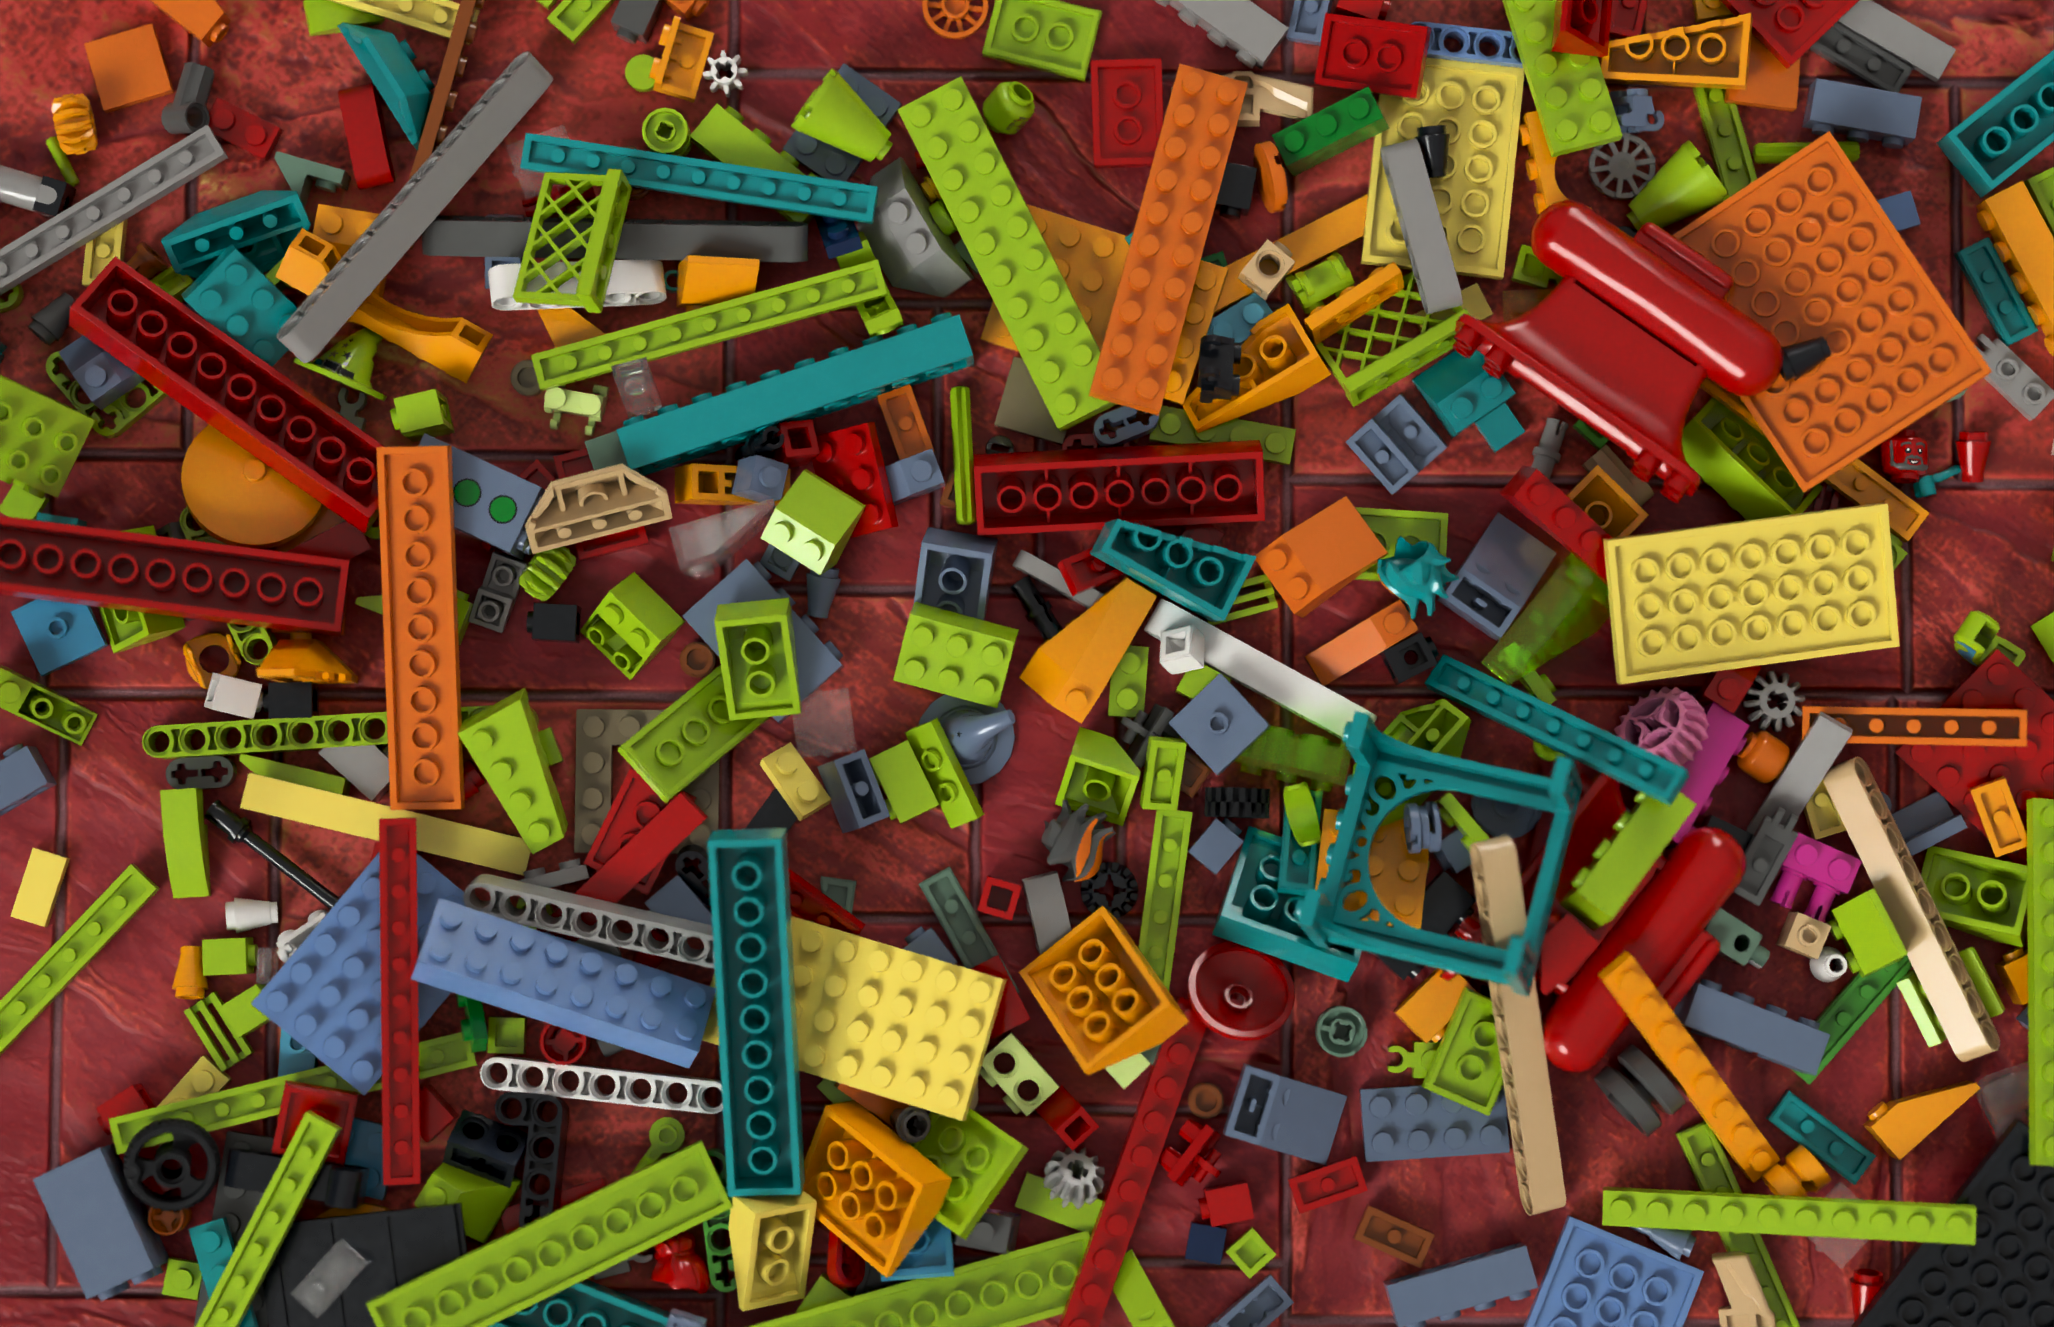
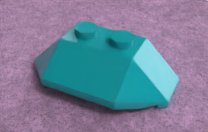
[338,22,435,150]
[161,190,311,279]

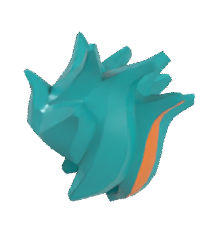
[1377,536,1459,619]

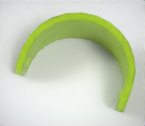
[1283,781,1321,847]

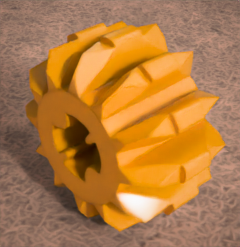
[51,93,98,155]

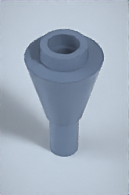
[1628,1227,1697,1261]

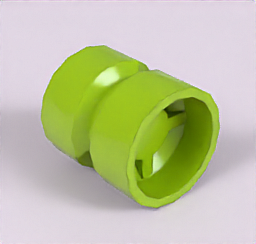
[642,107,692,157]

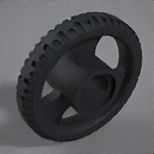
[124,1118,221,1211]

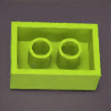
[893,602,1019,708]

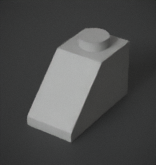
[319,745,390,802]

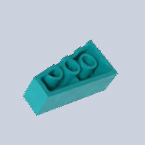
[1090,519,1256,622]

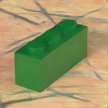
[1272,86,1389,176]

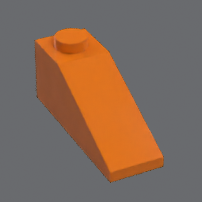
[1304,599,1419,686]

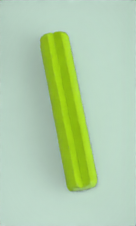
[1753,141,1860,164]

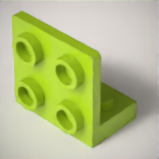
[1897,947,2005,1048]

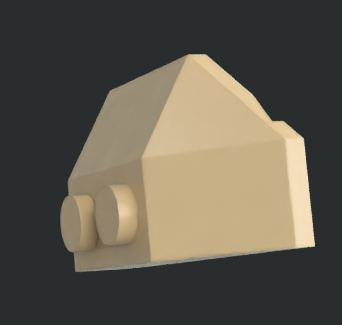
[525,464,673,554]

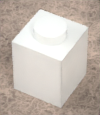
[204,672,264,719]

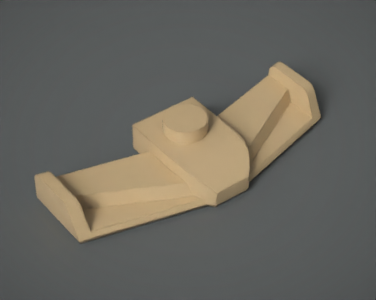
[1171,71,1314,127]
[1712,1251,1776,1327]

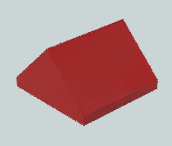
[1552,0,1612,57]

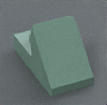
[274,151,351,207]

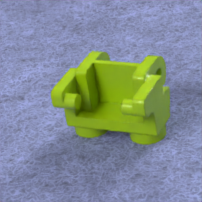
[1285,252,1355,314]

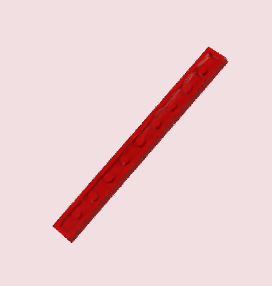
[379,818,420,1185]
[1058,996,1207,1327]

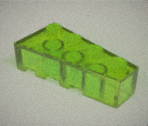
[1233,725,1351,793]

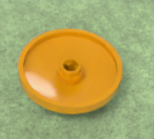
[181,425,323,549]

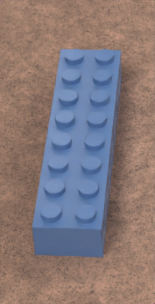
[411,898,716,1069]

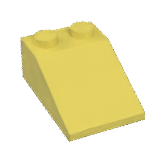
[728,1189,817,1311]

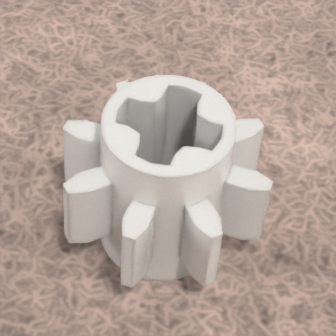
[703,50,748,97]

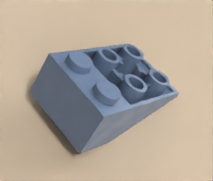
[1437,513,1557,641]
[1222,1063,1347,1165]

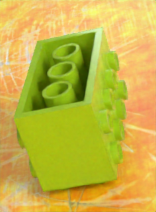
[0,374,95,499]

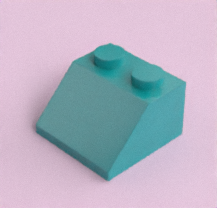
[1412,350,1516,438]

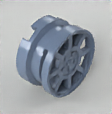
[1404,801,1441,854]

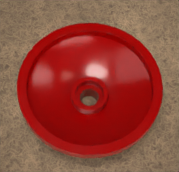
[1187,941,1295,1041]

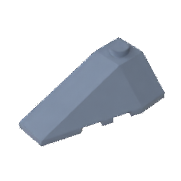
[59,302,203,410]

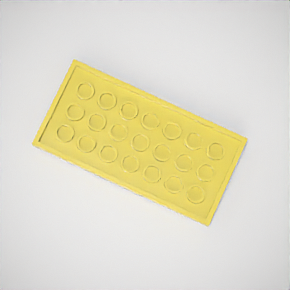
[1603,503,1900,684]
[702,916,1006,1121]

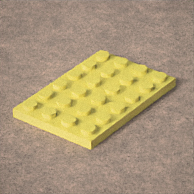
[1360,58,1525,280]

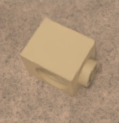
[1238,239,1295,301]
[1776,912,1832,960]

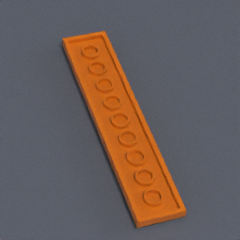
[1089,64,1248,415]
[376,445,465,810]

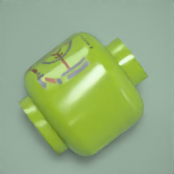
[982,81,1035,135]

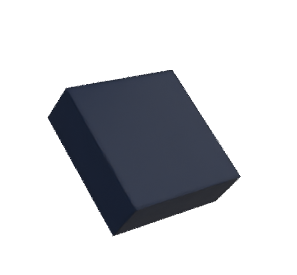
[1185,1222,1227,1265]

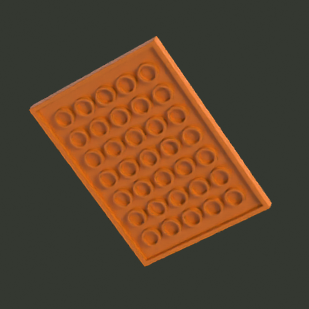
[1672,131,1992,493]

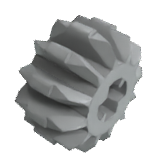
[1742,671,1805,732]
[1043,1147,1105,1210]

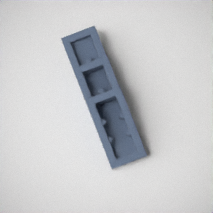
[1206,1274,1294,1327]

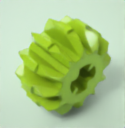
[519,546,576,602]

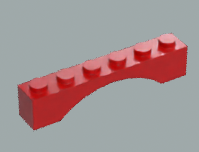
[1500,466,1612,585]

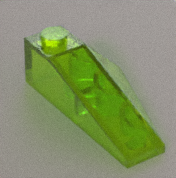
[1481,552,1610,685]

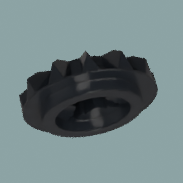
[1081,862,1138,918]

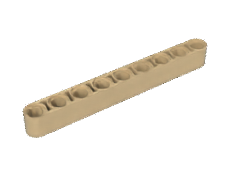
[1823,757,2000,1062]

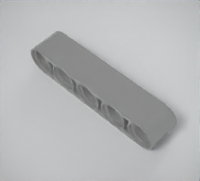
[1380,138,1463,314]

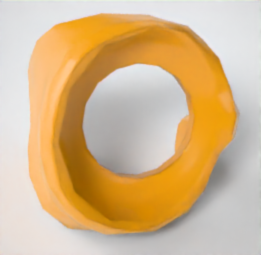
[183,633,242,689]

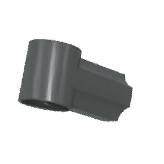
[161,62,215,134]

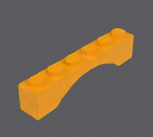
[275,228,493,383]

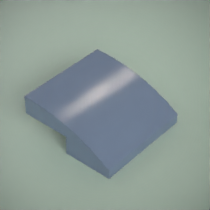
[1346,393,1449,495]

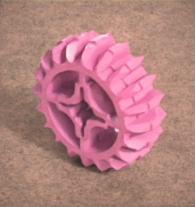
[1614,686,1710,768]

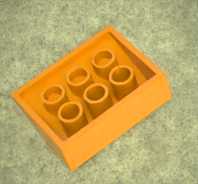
[1019,905,1189,1075]
[803,1100,952,1278]

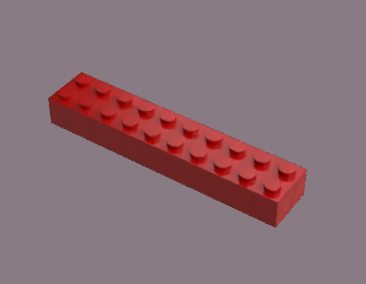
[69,256,385,534]
[0,516,350,637]

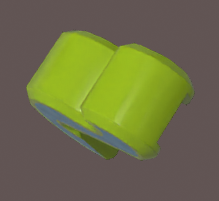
[1953,611,2026,667]

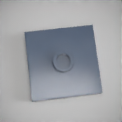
[1168,673,1271,776]

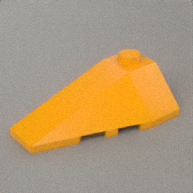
[1182,303,1331,433]
[1019,576,1157,724]
[257,633,358,684]

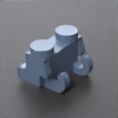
[1609,88,1665,134]

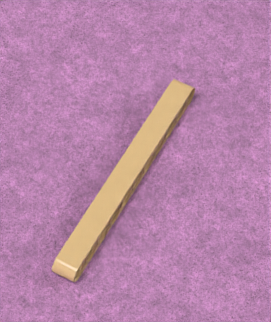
[1470,835,1566,1216]

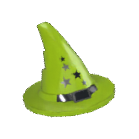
[294,327,387,401]

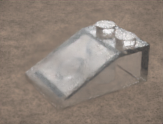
[669,499,777,579]

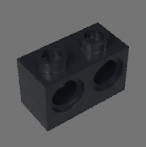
[443,1109,528,1188]

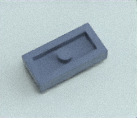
[1287,0,1333,46]

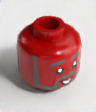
[1881,430,1929,484]

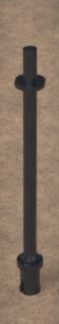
[204,799,340,909]

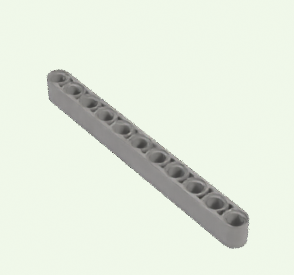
[276,51,553,363]

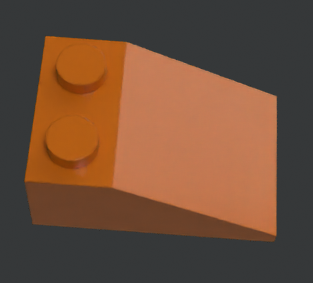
[1255,496,1389,618]

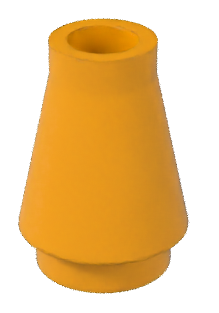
[172,946,209,1000]

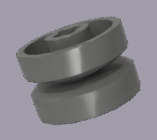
[1593,1044,1686,1137]

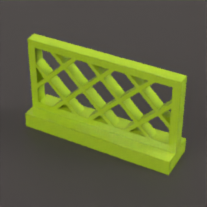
[513,169,632,313]
[1307,271,1471,407]

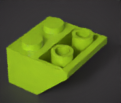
[580,572,685,681]

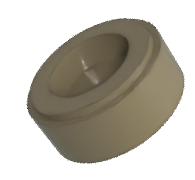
[511,360,542,397]

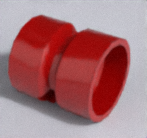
[540,1024,593,1065]

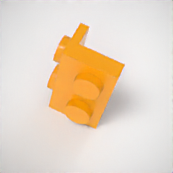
[649,16,714,103]

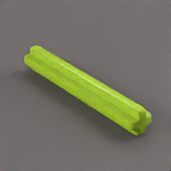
[950,386,976,525]

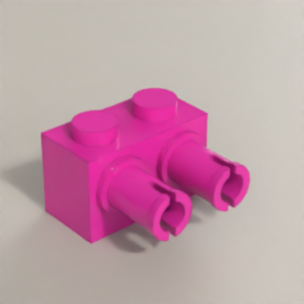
[1770,831,1862,923]

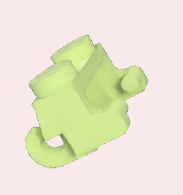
[544,384,609,436]

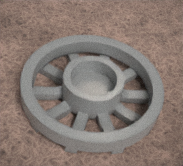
[1588,133,1656,200]

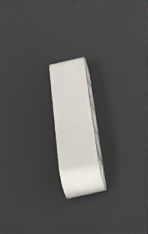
[488,259,667,311]

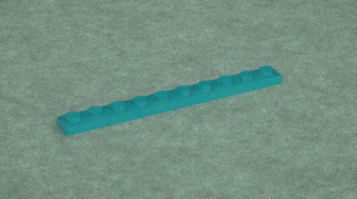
[520,133,879,224]

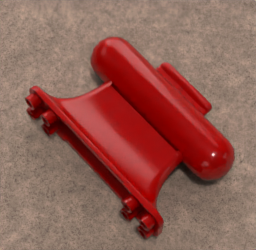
[1452,200,1784,504]
[1439,772,1746,1073]

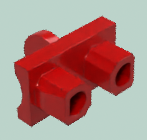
[1159,1119,1222,1187]

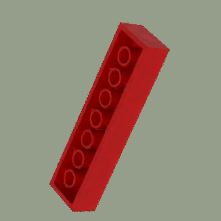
[973,440,1265,536]

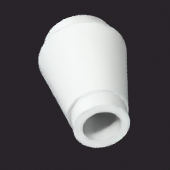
[225,898,279,933]
[1810,946,1847,982]

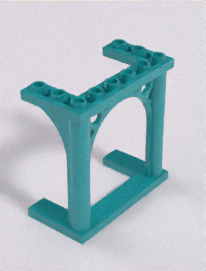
[1295,711,1583,997]

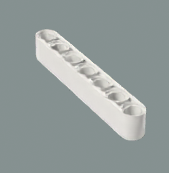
[1144,599,1377,740]
[480,1056,723,1114]

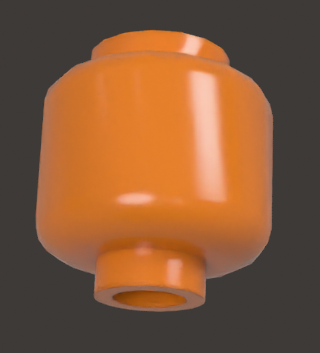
[1736,730,1790,784]

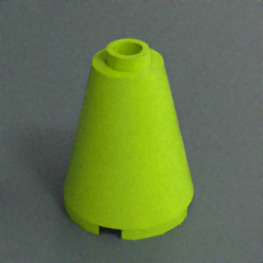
[791,68,893,163]
[1627,140,1730,231]

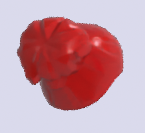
[650,1231,711,1294]

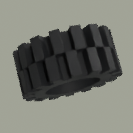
[1204,787,1270,819]

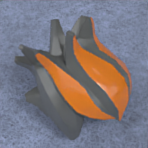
[1041,799,1116,882]

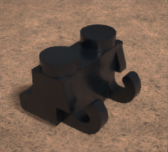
[1198,335,1242,403]

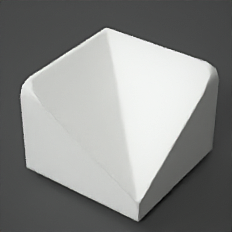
[1160,624,1205,674]

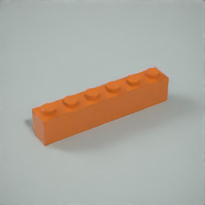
[1802,706,2027,747]

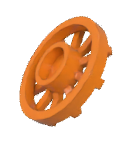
[922,0,988,39]

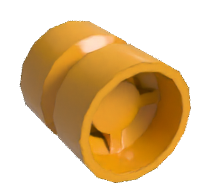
[1761,1144,1831,1197]

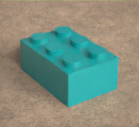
[181,244,299,366]

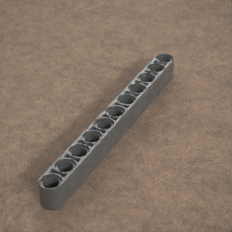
[422,215,808,262]

